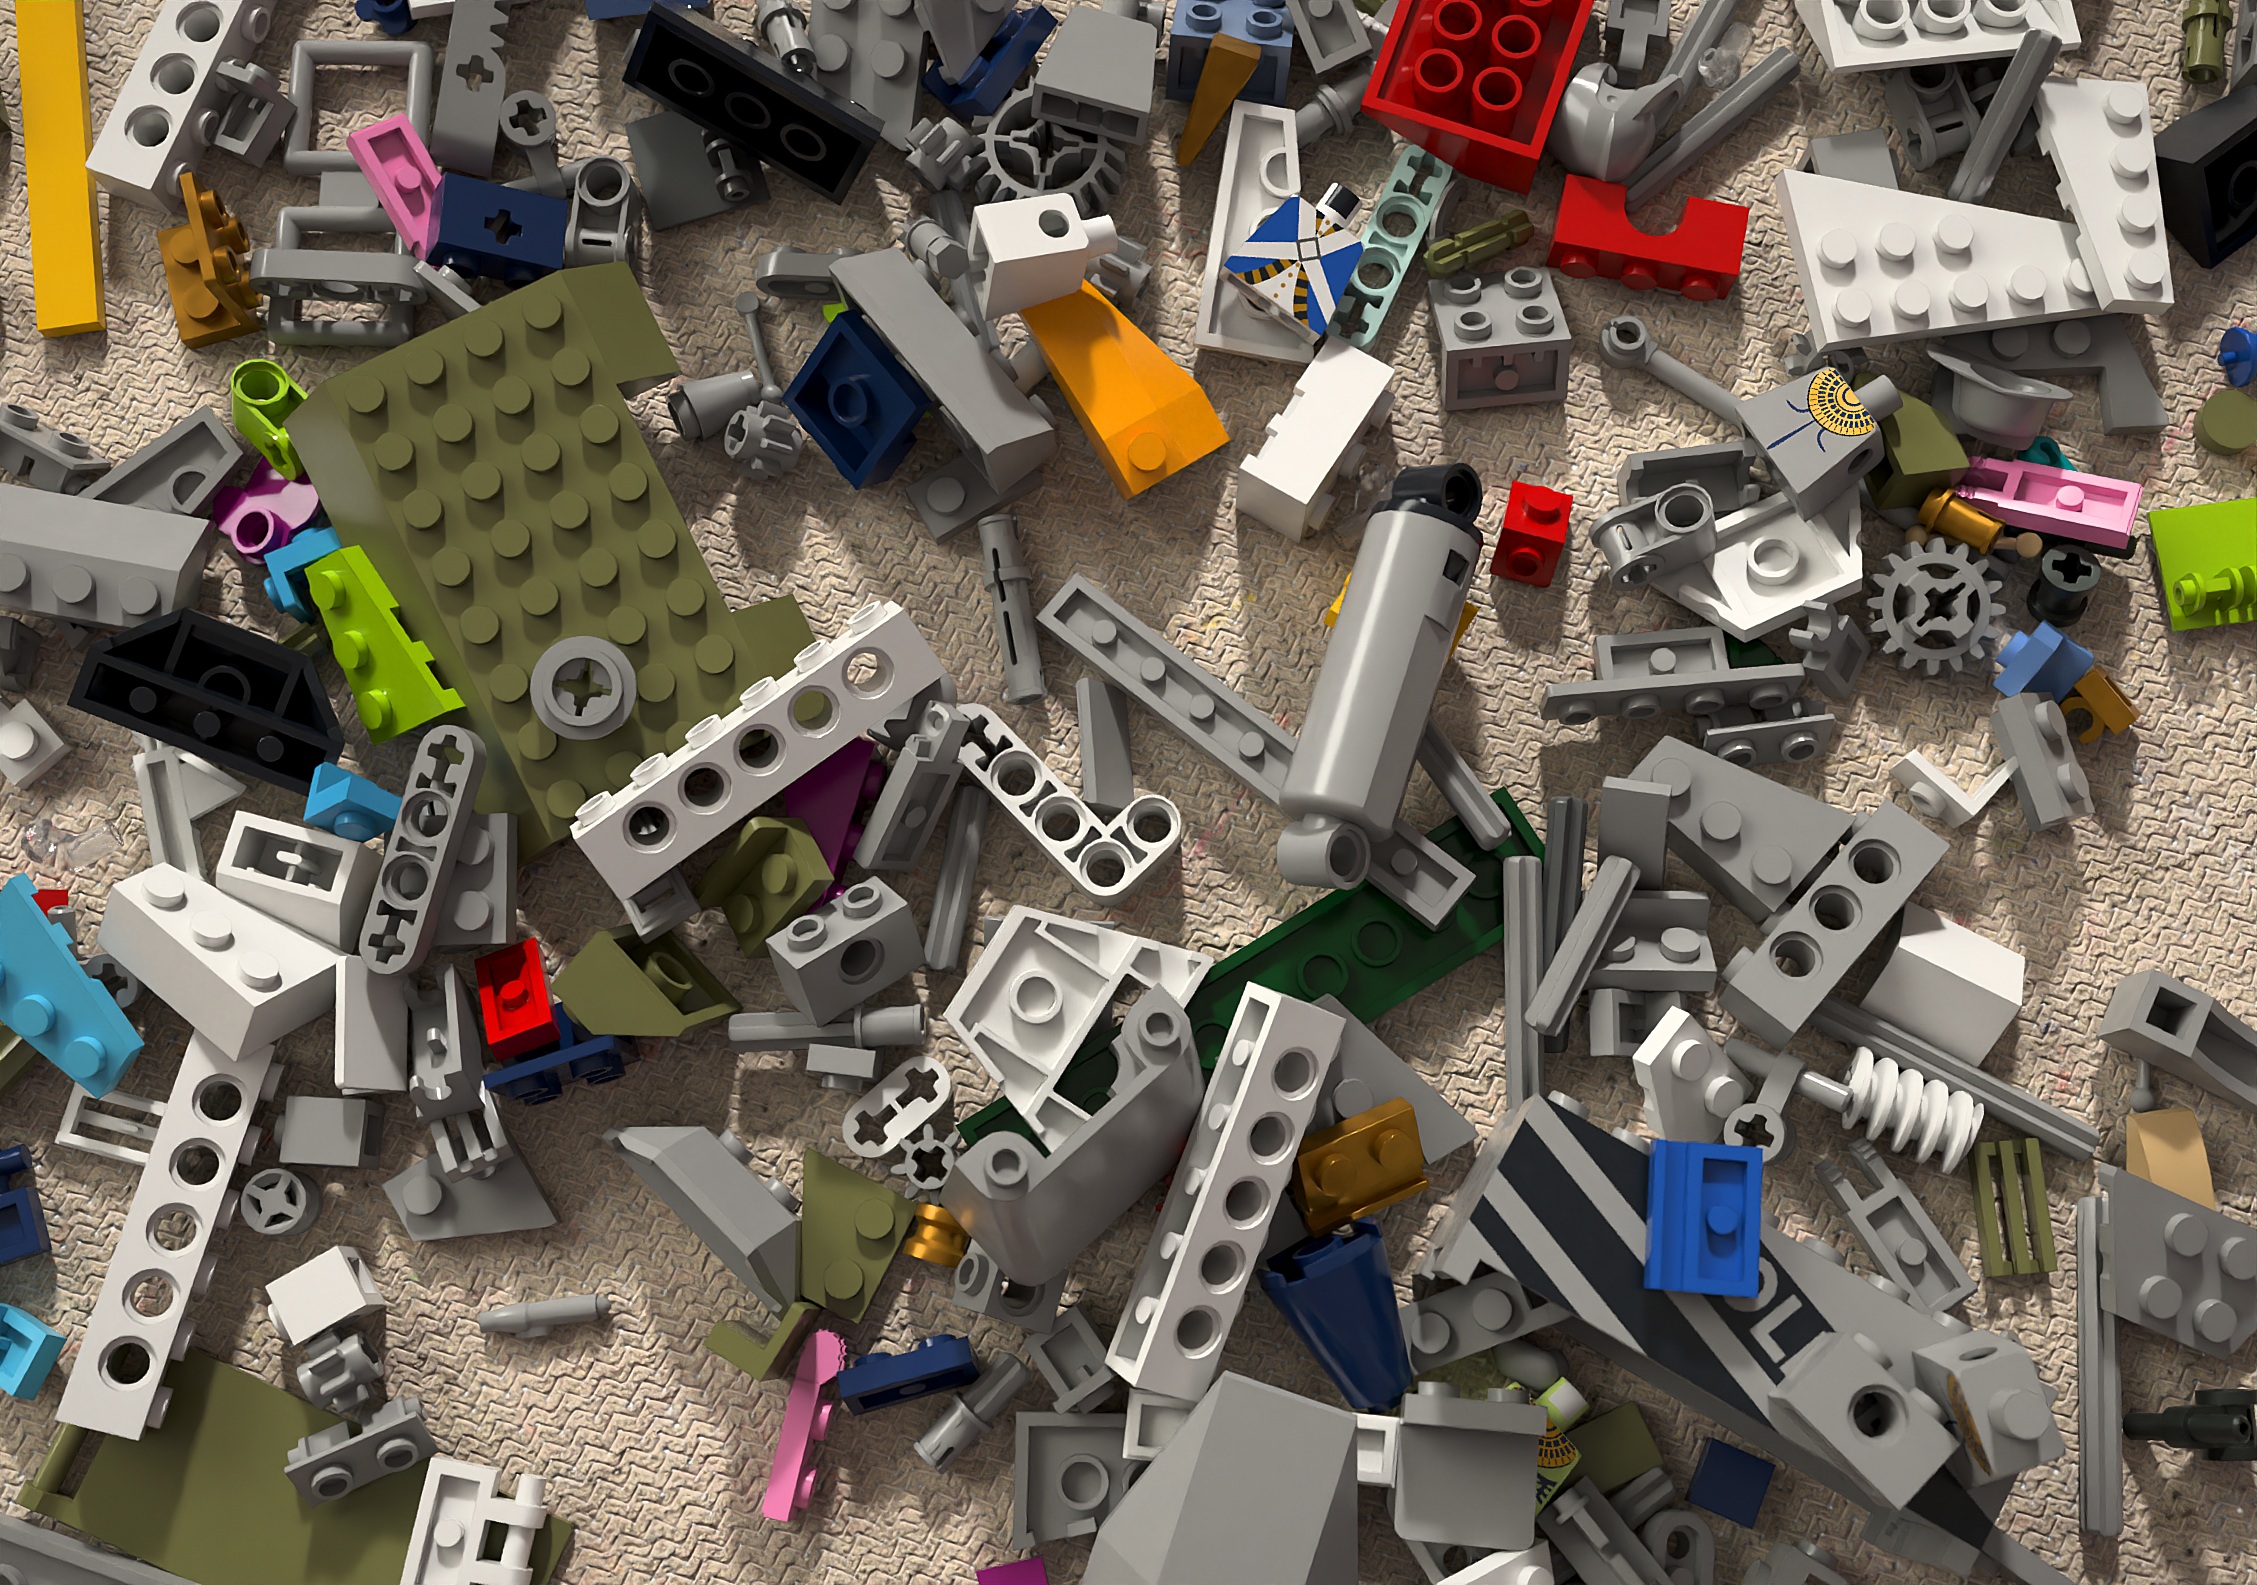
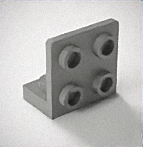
[1427,266,1572,411]

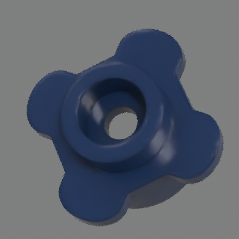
[355,0,419,37]

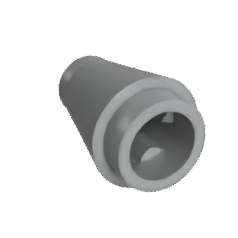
[665,369,762,442]

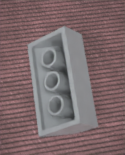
[828,247,1058,496]
[0,483,213,632]

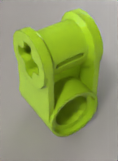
[230,359,309,481]

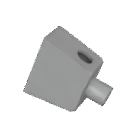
[1031,0,1157,146]

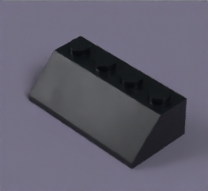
[622,0,885,206]

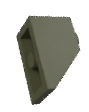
[1849,371,1971,511]

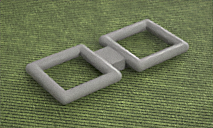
[267,40,435,346]

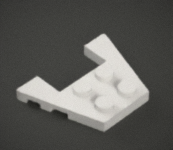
[942,905,1215,1153]

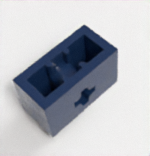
[425,172,568,291]

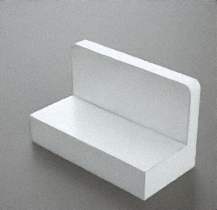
[335,955,408,1097]

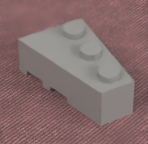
[1626,735,1858,924]

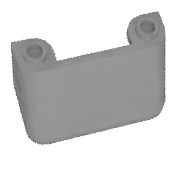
[938,983,1207,1287]

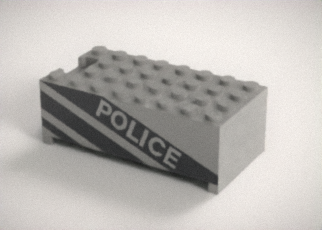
[1412,1091,2060,1578]

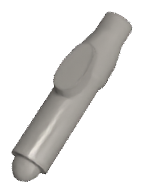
[479,1293,611,1338]

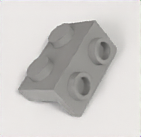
[1990,692,2096,832]

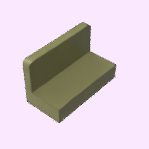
[703,1302,823,1382]

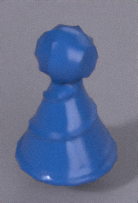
[2217,326,2257,388]

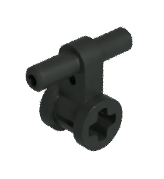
[2003,524,2137,628]
[2122,1389,2257,1461]

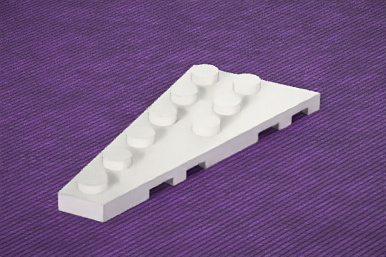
[1774,168,2120,353]

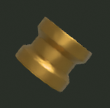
[903,1202,971,1269]

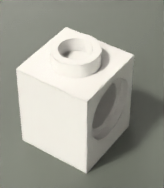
[265,1245,386,1346]

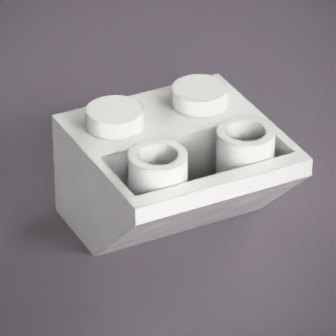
[216,810,384,955]

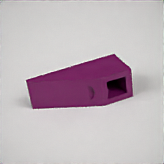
[783,738,887,916]

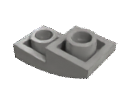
[1597,776,1673,891]

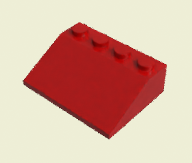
[1360,0,1596,196]

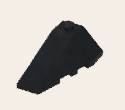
[2153,82,2257,270]

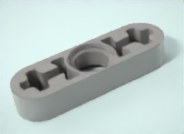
[249,248,430,305]

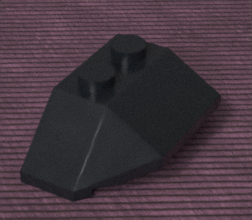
[67,606,346,797]

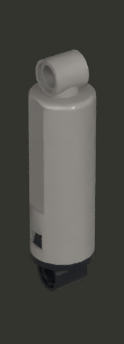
[1276,463,1484,890]

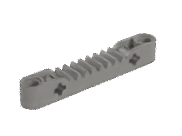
[429,0,511,177]

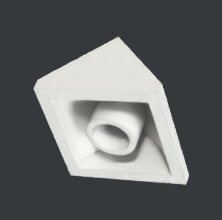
[1855,901,2025,1068]

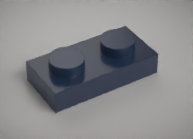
[836,1334,981,1416]

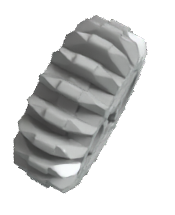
[968,74,1129,220]

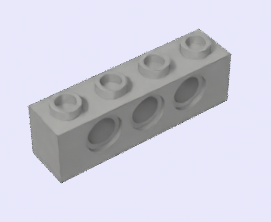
[1717,798,1951,1052]

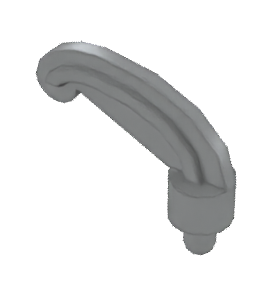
[1425,179,1468,252]

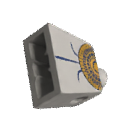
[1734,367,1903,523]
[1912,1329,2066,1491]

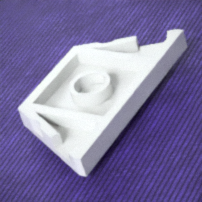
[1634,480,1862,643]

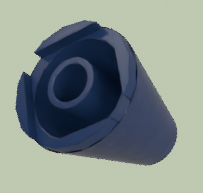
[1255,1217,1413,1415]

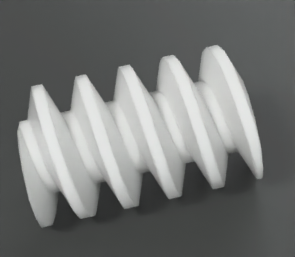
[1830,1047,1984,1175]

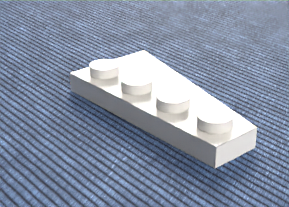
[1192,99,1314,367]

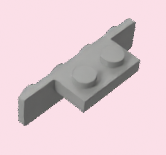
[1539,626,1805,725]

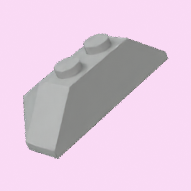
[601,1126,804,1322]

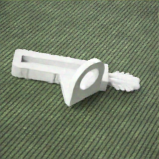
[131,730,247,884]

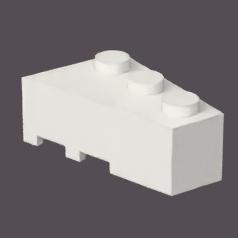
[96,862,350,1062]

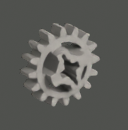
[1859,537,2006,677]

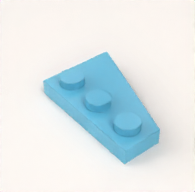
[0,873,145,1099]

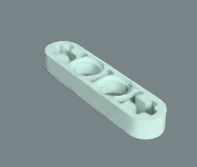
[1322,144,1452,354]

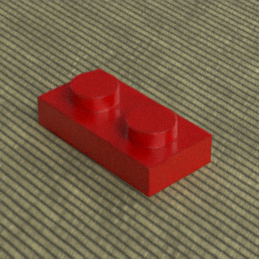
[474,937,561,1062]

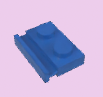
[1644,1139,1763,1298]

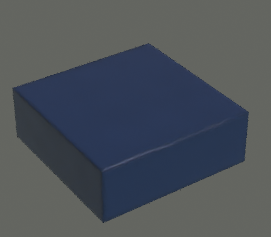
[1684,1437,1776,1529]

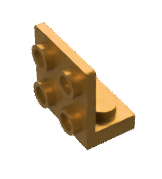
[156,172,263,350]

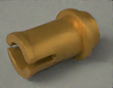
[1917,487,2007,557]

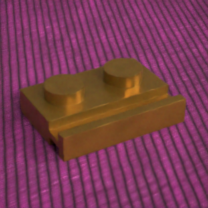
[1292,1096,1430,1239]

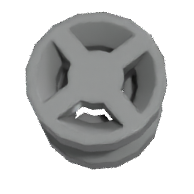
[241,1168,323,1237]

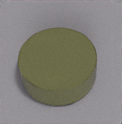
[2193,390,2257,456]

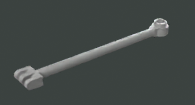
[1598,315,2021,603]

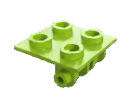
[2146,497,2257,632]

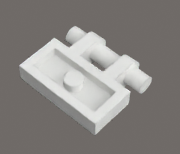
[400,1456,548,1585]

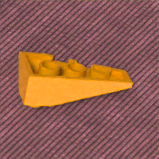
[1017,279,1231,501]

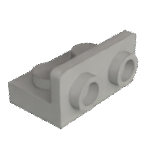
[1580,890,1718,991]

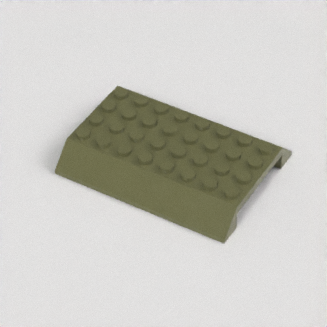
[282,260,824,870]

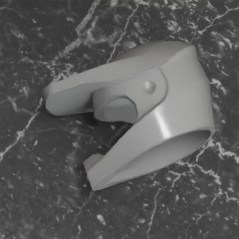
[1547,61,1684,183]

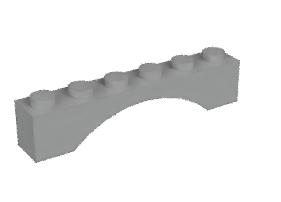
[2096,968,2257,1115]

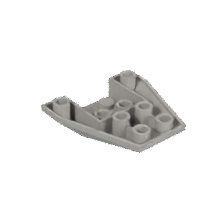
[1081,1370,1359,1585]

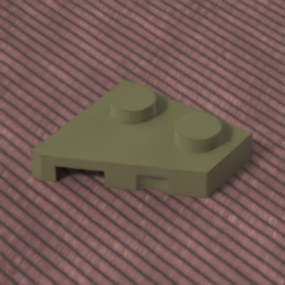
[800,1147,918,1325]

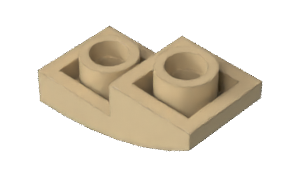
[2126,1107,2216,1211]

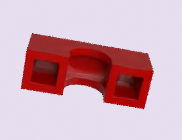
[1545,174,1750,302]

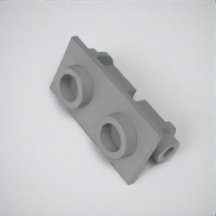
[0,402,111,496]
[1693,695,1835,769]
[284,1394,440,1508]
[1535,1475,1675,1585]

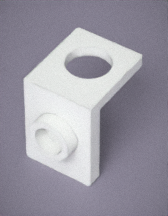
[1888,749,2019,829]

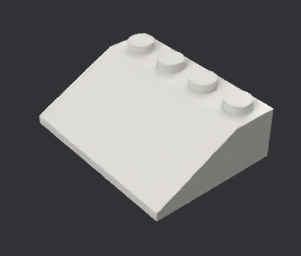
[1794,0,2082,74]

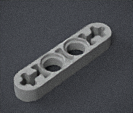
[359,725,487,975]

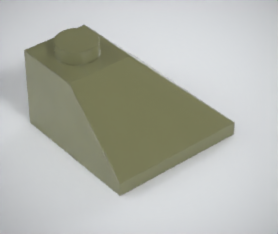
[549,923,744,1037]

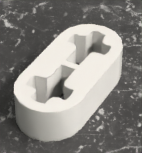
[842,1056,953,1160]

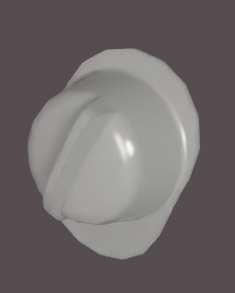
[1925,343,2073,451]

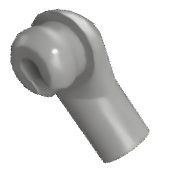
[1491,1336,1569,1391]

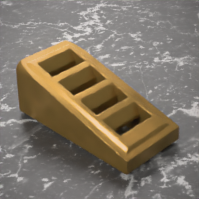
[1175,32,1261,167]

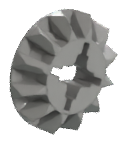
[530,636,638,741]

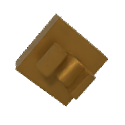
[2059,665,2141,744]

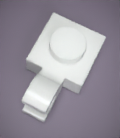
[0,691,74,790]

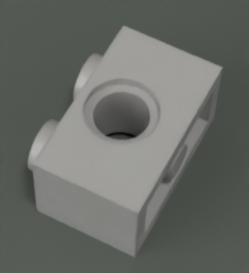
[765,876,927,1028]
[1768,1332,1961,1511]

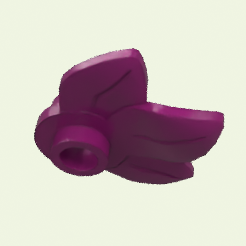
[213,455,322,567]

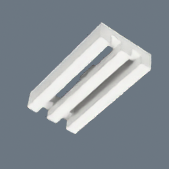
[55,1081,206,1177]

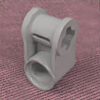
[1884,62,1982,172]
[564,155,642,275]
[1588,483,1718,591]

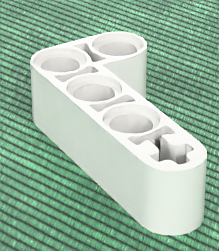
[956,703,1181,906]

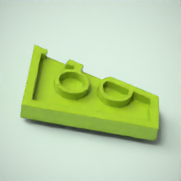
[304,545,466,746]

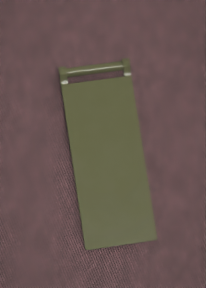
[16,1343,574,1585]

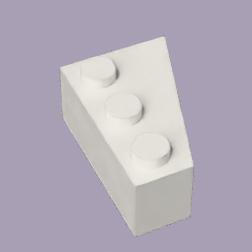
[1235,335,1398,544]

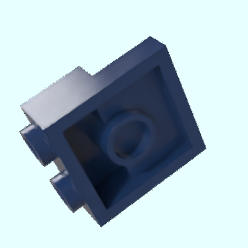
[781,309,933,491]

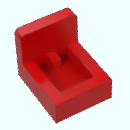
[1489,480,1573,588]

